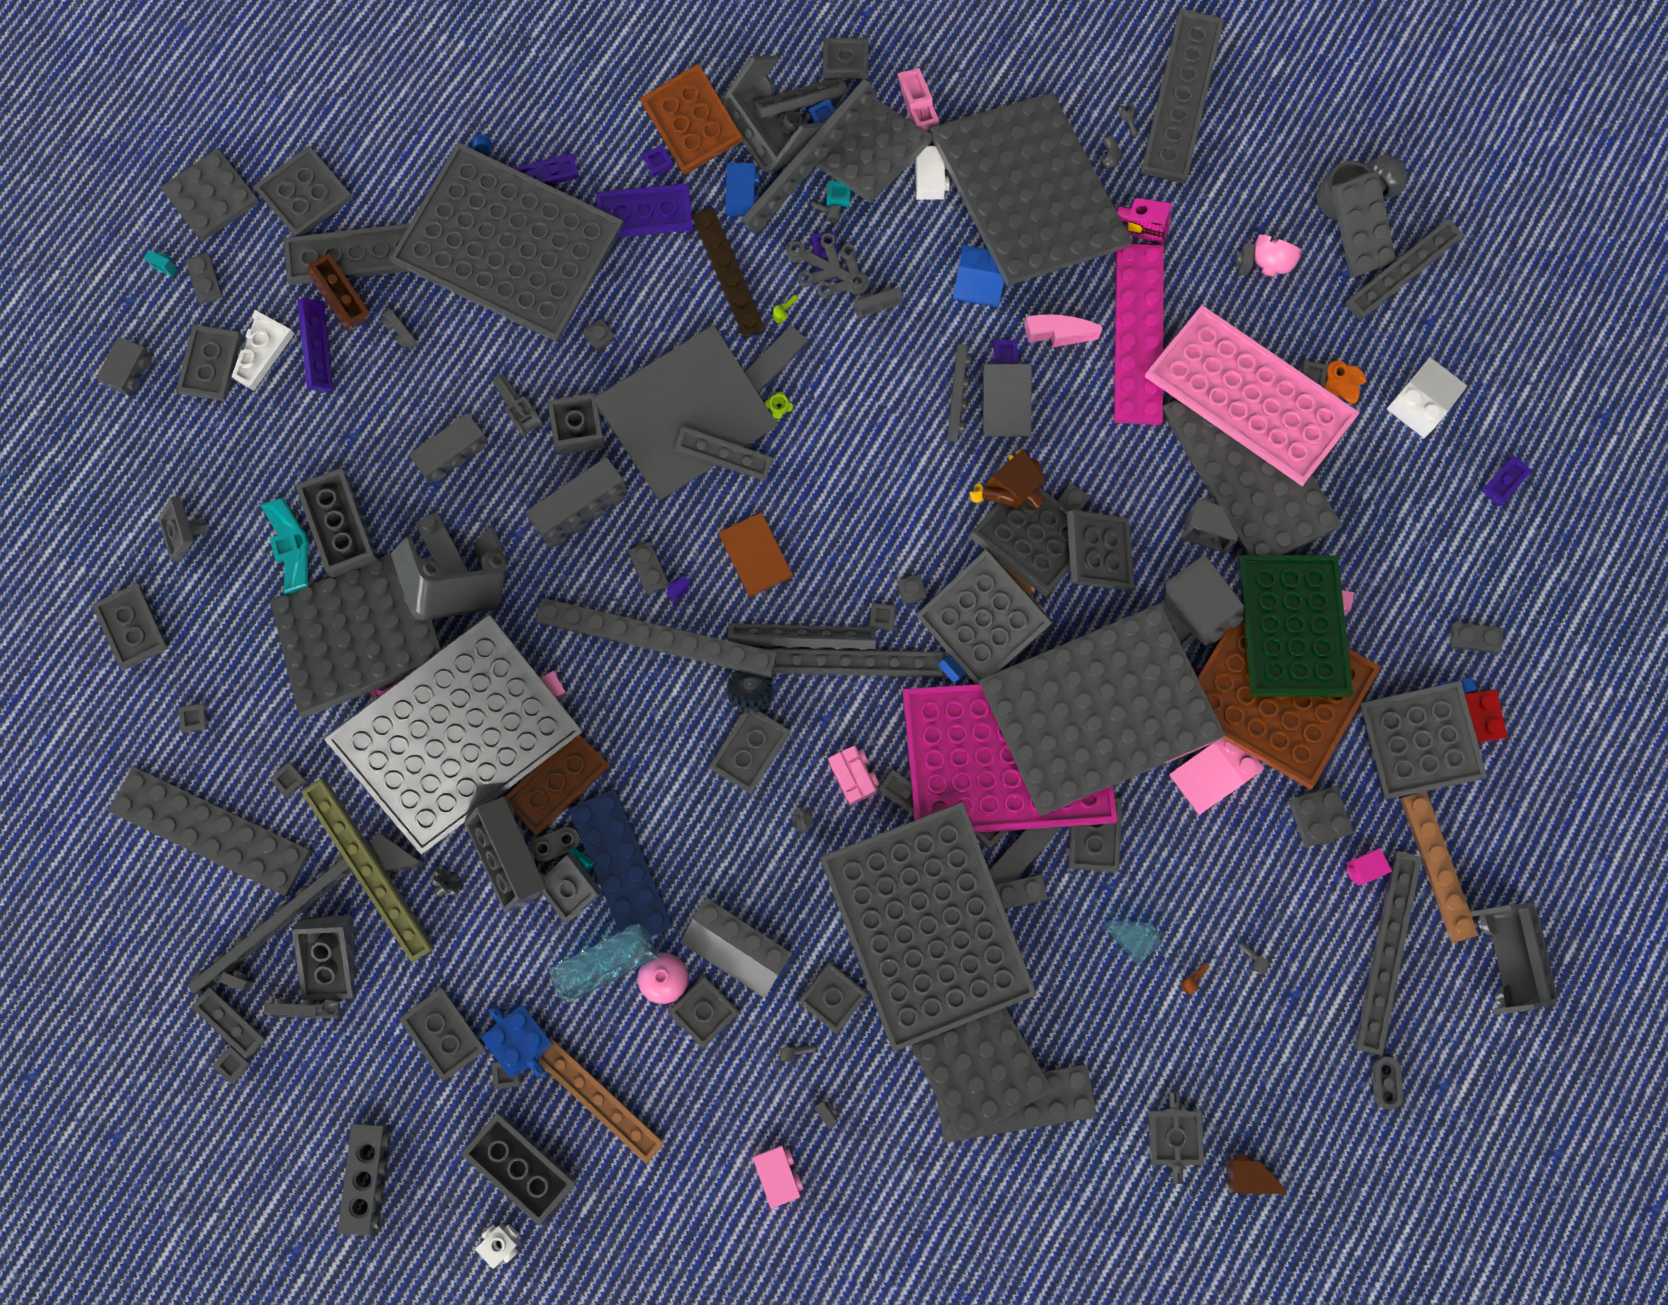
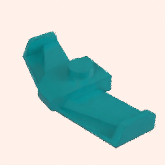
[260,498,310,595]

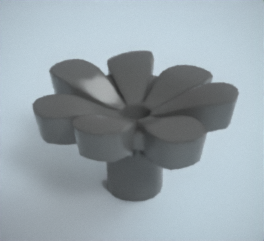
[432,868,463,897]

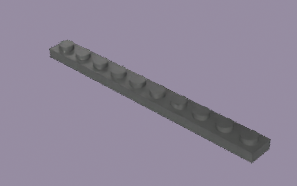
[536,598,778,678]

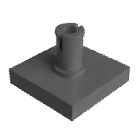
[158,497,208,562]

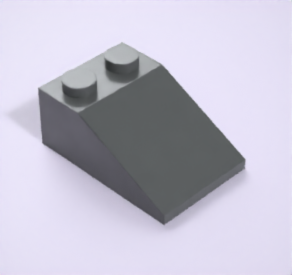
[292,915,355,1000]

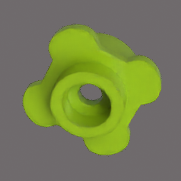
[765,392,793,419]

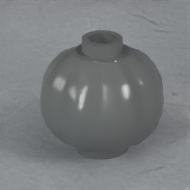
[1367,155,1407,199]

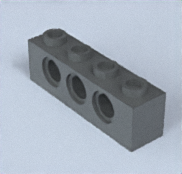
[337,1123,392,1236]

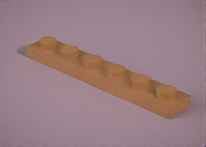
[1400,791,1478,943]
[539,1038,664,1164]

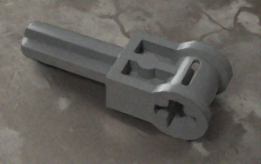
[493,375,544,438]

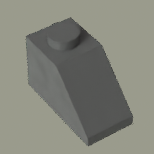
[369,832,423,874]

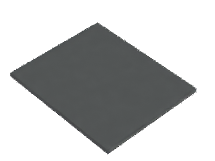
[593,325,778,501]

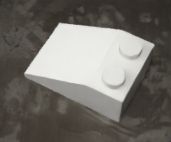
[1387,357,1467,438]

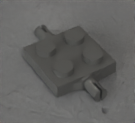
[1148,1092,1204,1184]

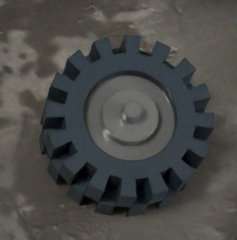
[728,670,772,713]

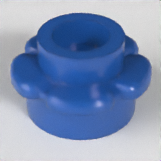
[469,134,492,155]

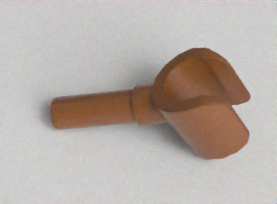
[1181,962,1210,995]

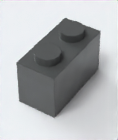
[96,337,152,397]

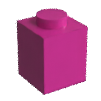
[1346,848,1392,886]

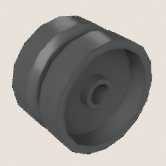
[1317,161,1372,221]

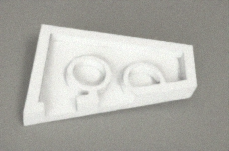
[232,310,294,391]

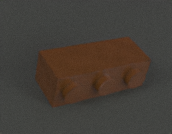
[307,253,370,333]

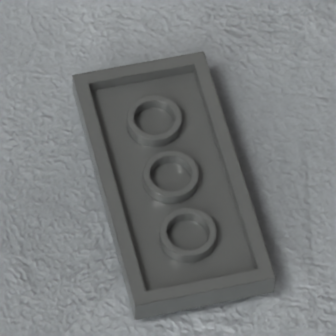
[1331,170,1396,277]

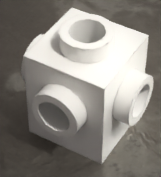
[475,1223,521,1269]

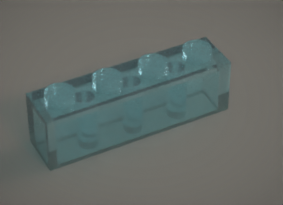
[549,924,658,1003]

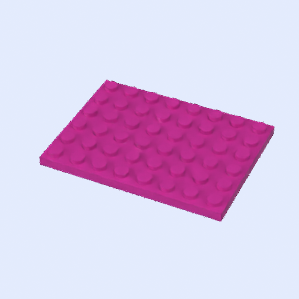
[903,684,1117,833]

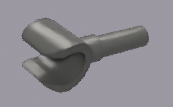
[1120,103,1138,137]
[811,201,841,224]
[1239,942,1269,974]
[780,1045,816,1062]

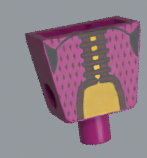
[1117,198,1172,246]

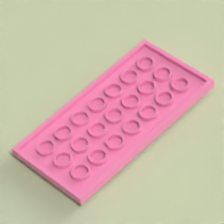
[1145,305,1360,487]

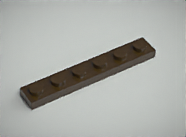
[692,207,765,339]

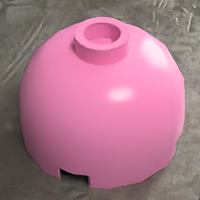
[1254,235,1303,277]
[637,952,689,1004]

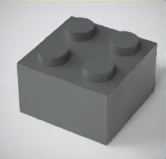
[548,393,606,455]

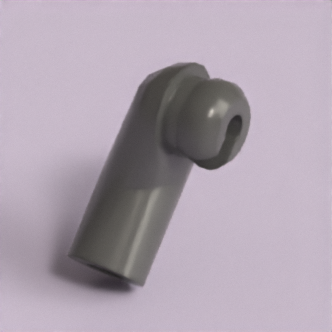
[1102,136,1121,169]

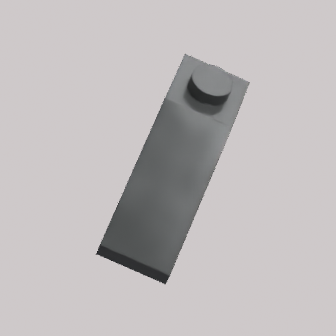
[415,512,469,575]

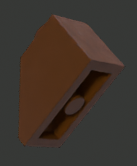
[1227,1154,1286,1195]

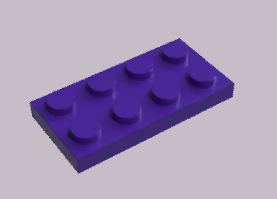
[596,184,693,238]

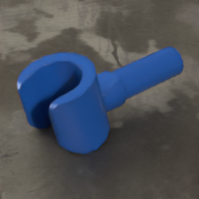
[1439,678,1477,694]

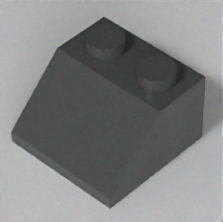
[1180,498,1238,554]

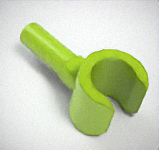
[772,295,798,324]

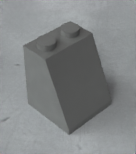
[1166,555,1244,646]

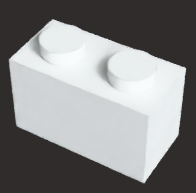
[915,146,949,200]

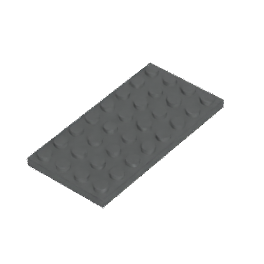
[1162,400,1342,555]

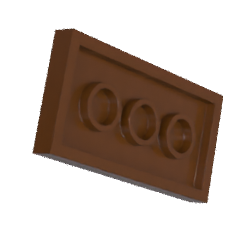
[505,735,610,836]

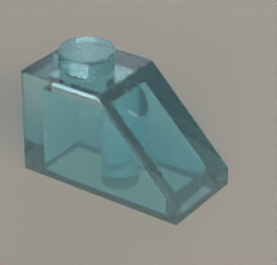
[1102,921,1163,964]

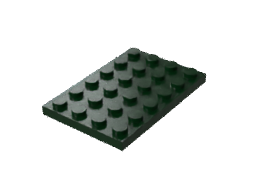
[1238,555,1353,697]

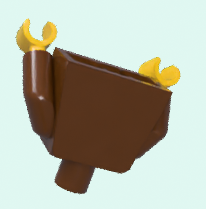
[969,449,1046,510]

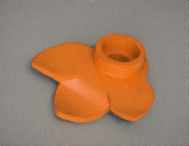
[1325,361,1367,404]

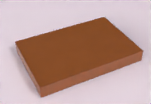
[718,512,793,598]

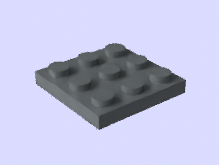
[253,146,353,237]
[160,148,260,242]
[1067,510,1134,591]

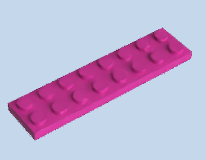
[1114,244,1164,425]

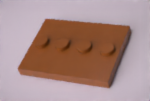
[639,63,744,176]

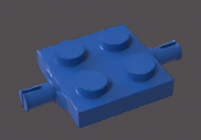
[481,1005,553,1079]

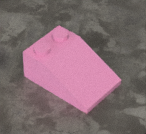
[1169,739,1264,815]

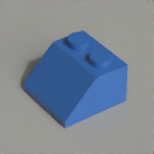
[953,245,1004,308]

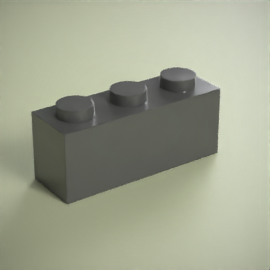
[409,413,488,484]

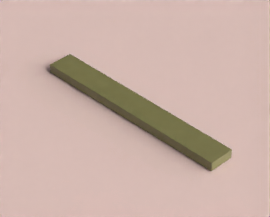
[301,777,435,963]

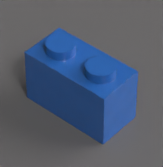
[726,163,760,217]

